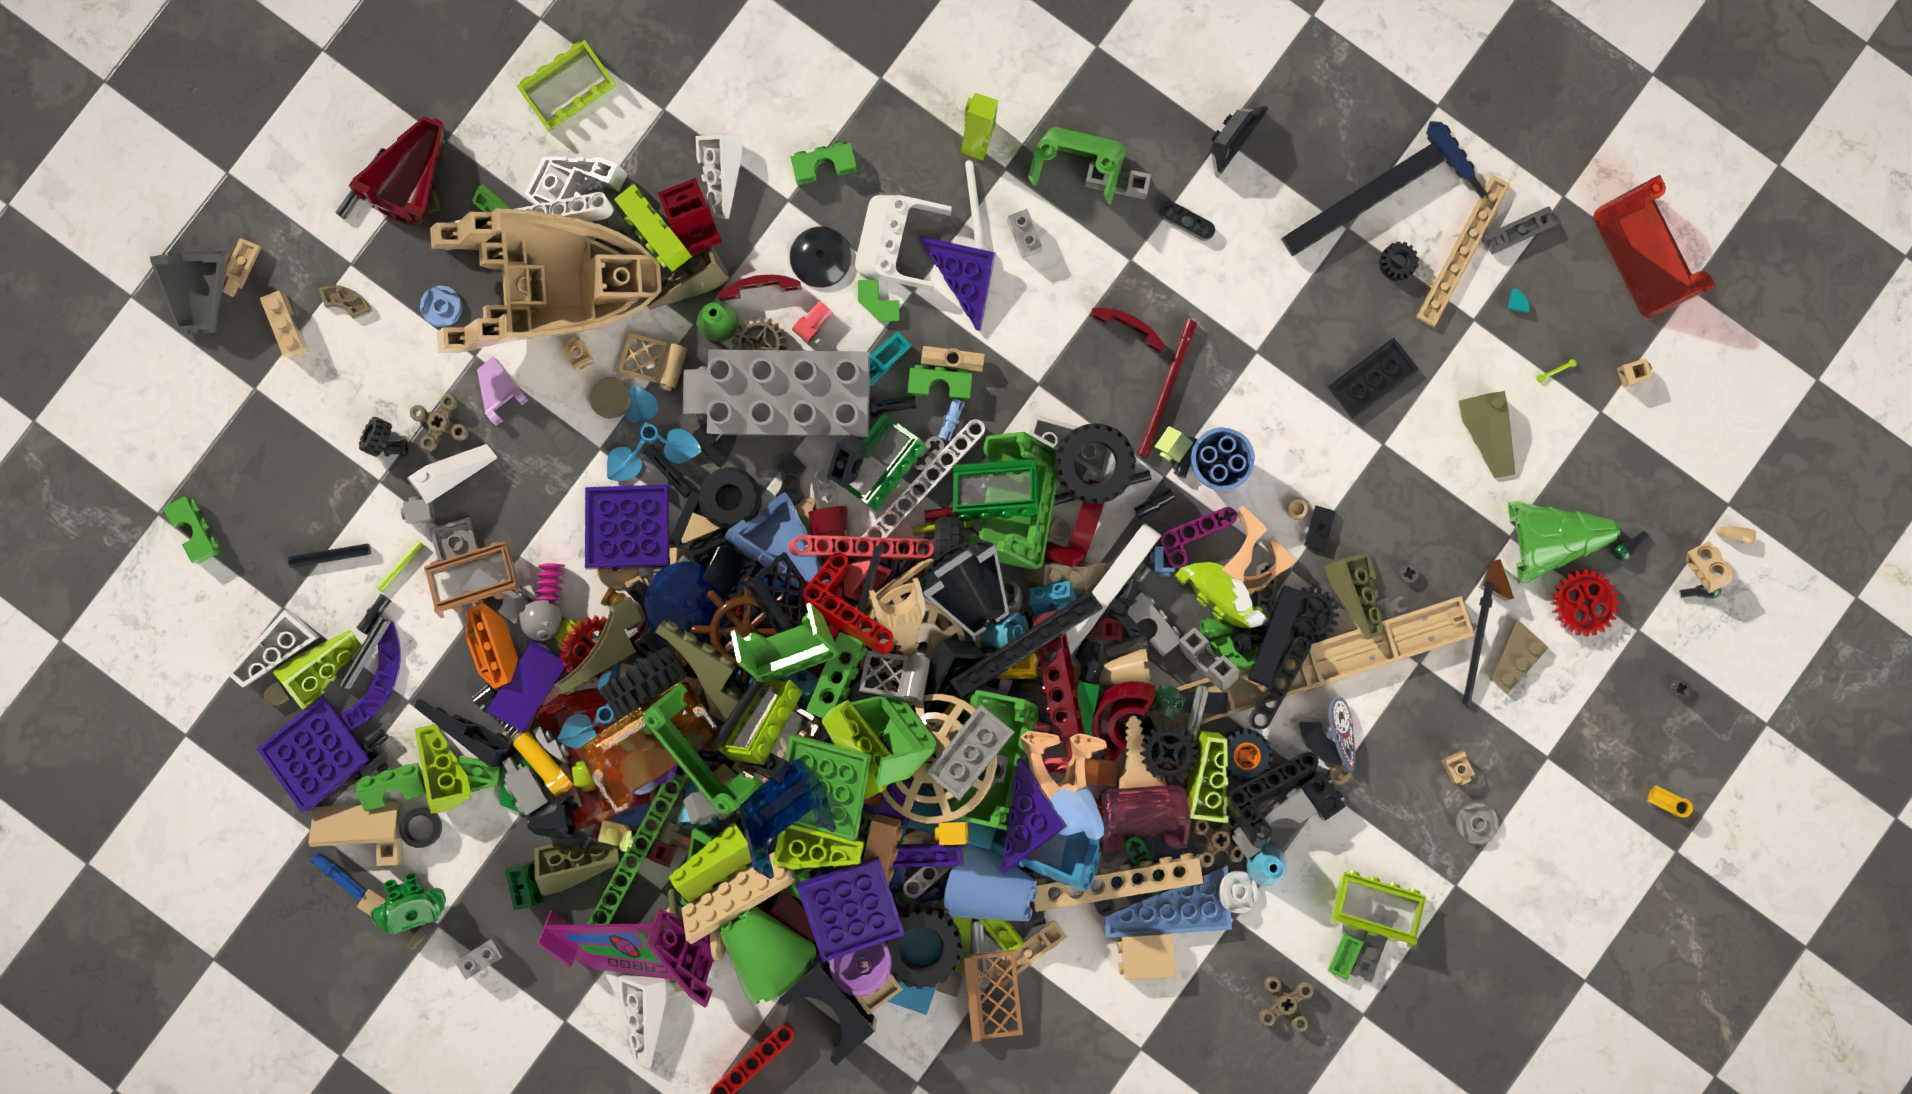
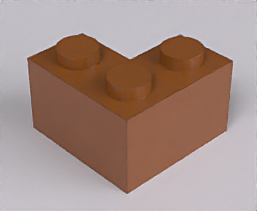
[1085,754,1119,786]

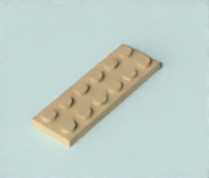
[681,852,796,944]

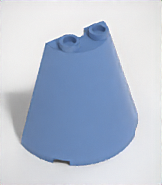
[944,844,1037,921]

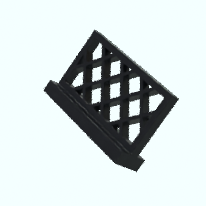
[743,552,817,634]

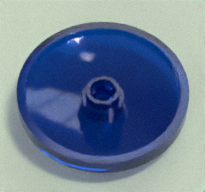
[645,561,727,643]

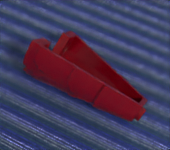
[349,116,445,226]

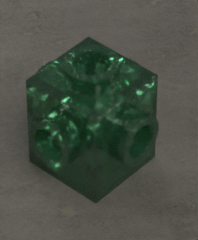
[1149,685,1187,721]

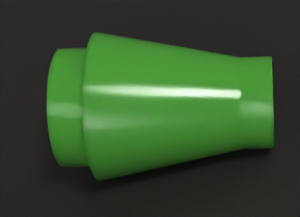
[1200,618,1232,639]

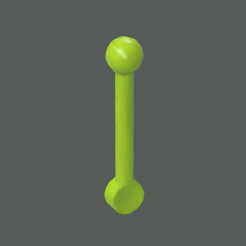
[1536,359,1577,383]

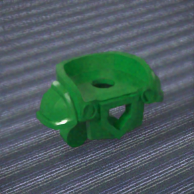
[370,873,446,935]

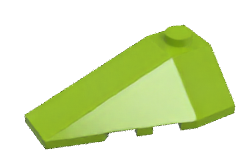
[273,630,362,710]
[415,724,471,814]
[773,821,864,869]

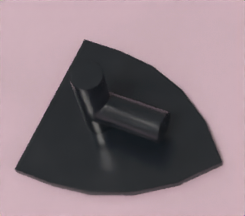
[692,423,737,467]

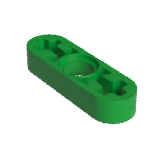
[1124,836,1161,893]

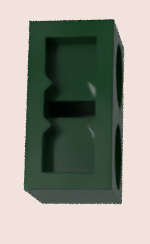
[505,860,544,910]

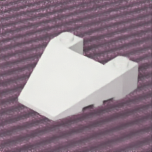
[525,157,628,241]

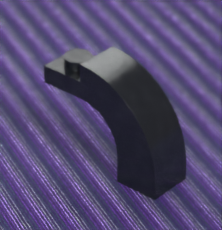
[625,580,672,657]

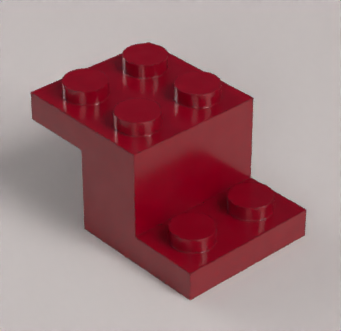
[657,178,722,255]

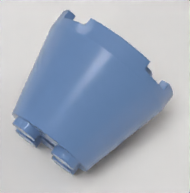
[1191,427,1255,491]

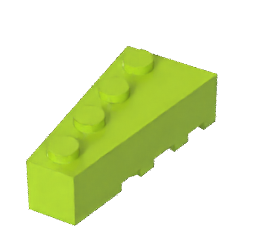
[614,184,692,272]
[1181,730,1228,823]
[669,822,763,903]

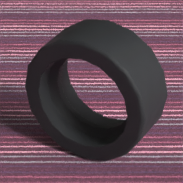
[399,807,442,848]

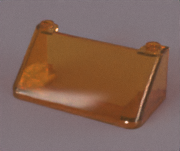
[579,682,719,814]

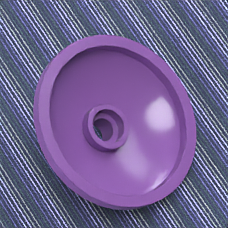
[830,942,892,996]

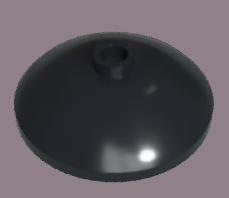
[790,226,851,288]

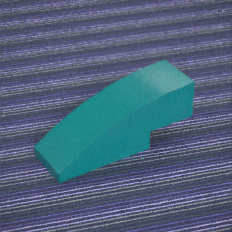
[870,331,912,387]

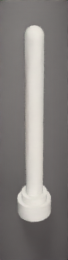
[965,160,989,251]

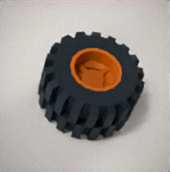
[1225,728,1273,782]

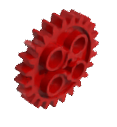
[1550,569,1620,637]
[559,615,607,683]

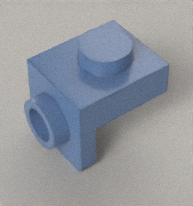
[1149,546,1175,577]

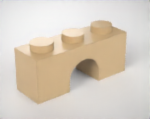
[260,290,309,359]

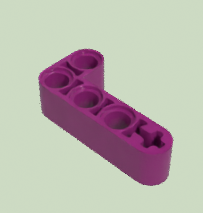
[1159,507,1237,570]

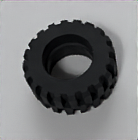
[1055,423,1136,504]
[601,647,686,719]
[885,904,963,989]

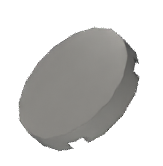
[1456,803,1499,844]

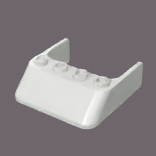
[855,195,952,291]

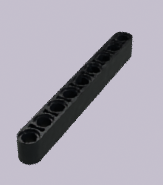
[1281,143,1445,257]

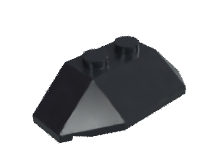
[1210,106,1269,178]

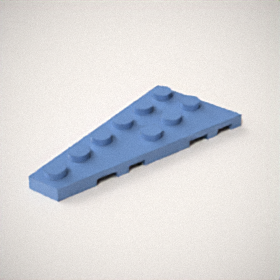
[1104,865,1232,938]

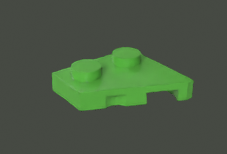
[459,755,502,792]

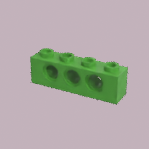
[806,632,867,719]

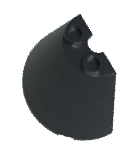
[920,540,1009,638]

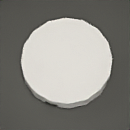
[1219,871,1258,913]

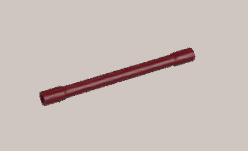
[1137,319,1198,458]

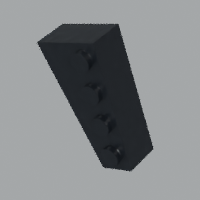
[910,639,986,724]

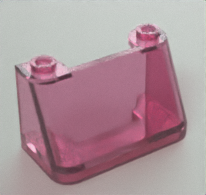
[1101,785,1191,853]

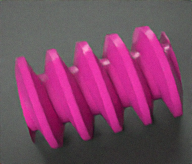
[535,563,566,607]

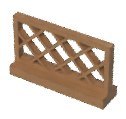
[964,950,1023,1042]

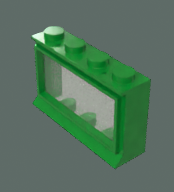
[841,413,927,512]
[952,459,1039,522]

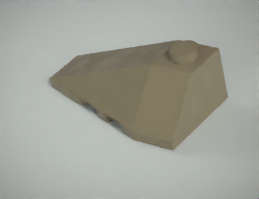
[647,246,729,310]

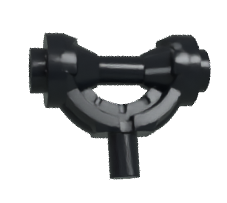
[1233,625,1267,655]

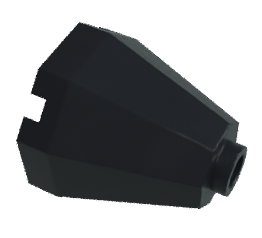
[527,795,582,840]

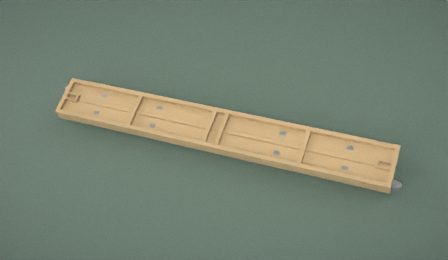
[1148,596,1477,737]

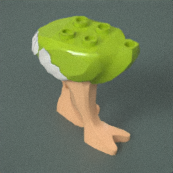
[1174,506,1297,628]

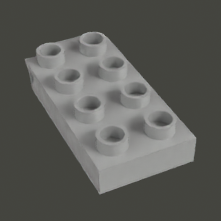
[683,350,870,437]

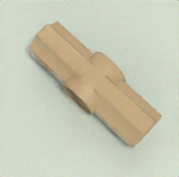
[921,346,985,372]

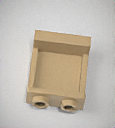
[1117,933,1176,980]

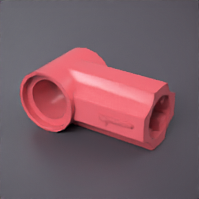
[792,301,833,344]

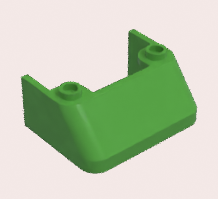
[1028,127,1126,204]
[731,603,838,683]
[851,696,936,787]

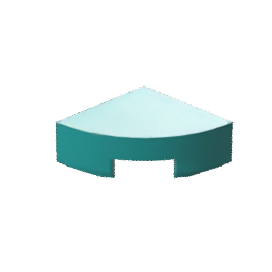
[1507,288,1529,314]

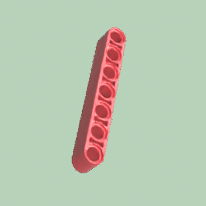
[788,535,934,560]

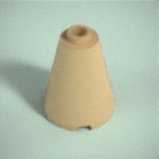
[1098,649,1151,687]

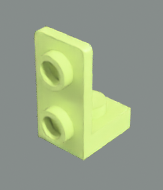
[597,820,634,852]

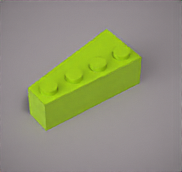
[960,92,999,161]
[822,700,891,799]

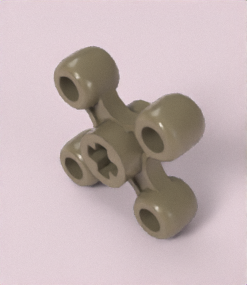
[409,394,469,452]
[1191,813,1245,867]
[1258,976,1314,1032]

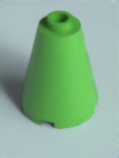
[697,301,739,342]

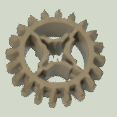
[732,316,788,350]

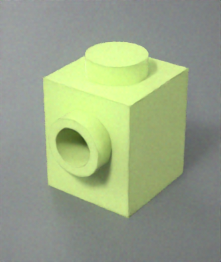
[1155,426,1193,463]

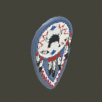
[1326,697,1355,771]

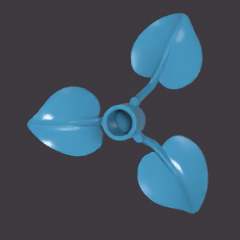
[607,384,701,481]
[557,662,654,753]

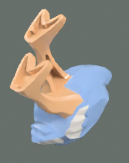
[1021,731,1107,840]

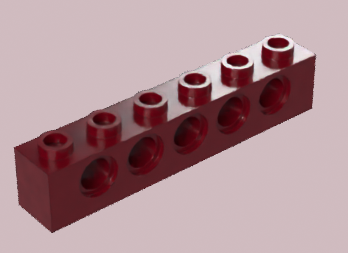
[1031,610,1085,742]

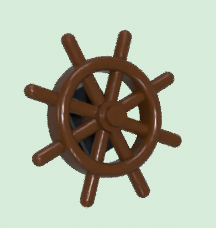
[691,577,784,686]

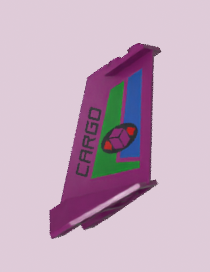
[536,909,726,1008]

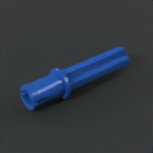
[310,852,366,900]

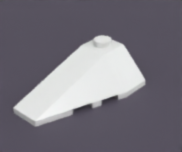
[696,135,742,219]
[407,444,497,504]
[619,975,666,1068]

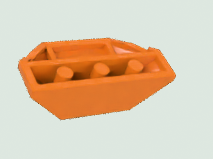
[465,603,518,689]

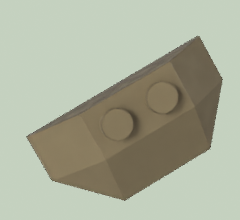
[1022,559,1107,599]

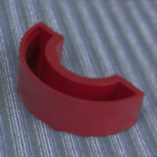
[1093,681,1156,760]

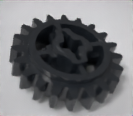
[1140,723,1199,782]

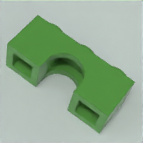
[791,142,857,185]
[908,365,972,401]
[163,496,220,564]
[356,762,426,811]

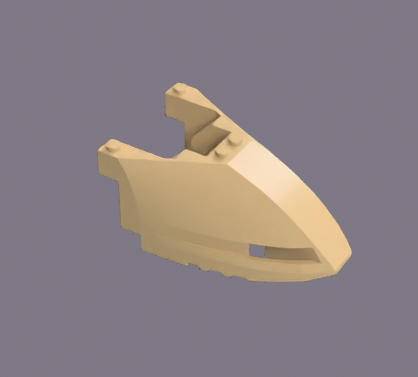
[430,208,662,353]

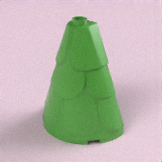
[1507,501,1620,584]

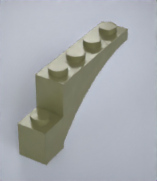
[554,597,643,695]
[656,620,742,722]

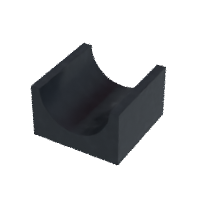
[778,958,877,1067]

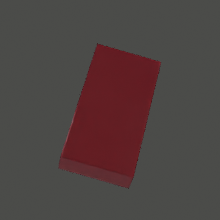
[1044,541,1084,568]

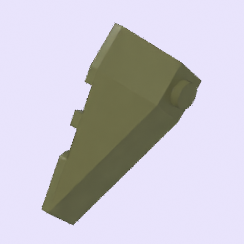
[1458,391,1515,478]
[1324,552,1383,640]
[534,844,620,896]

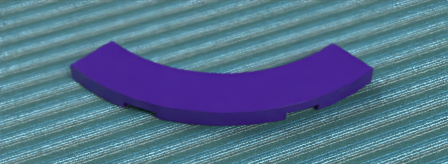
[341,621,401,732]

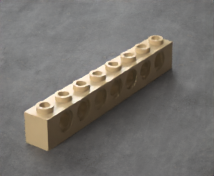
[1033,853,1203,912]

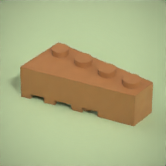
[863,814,903,885]

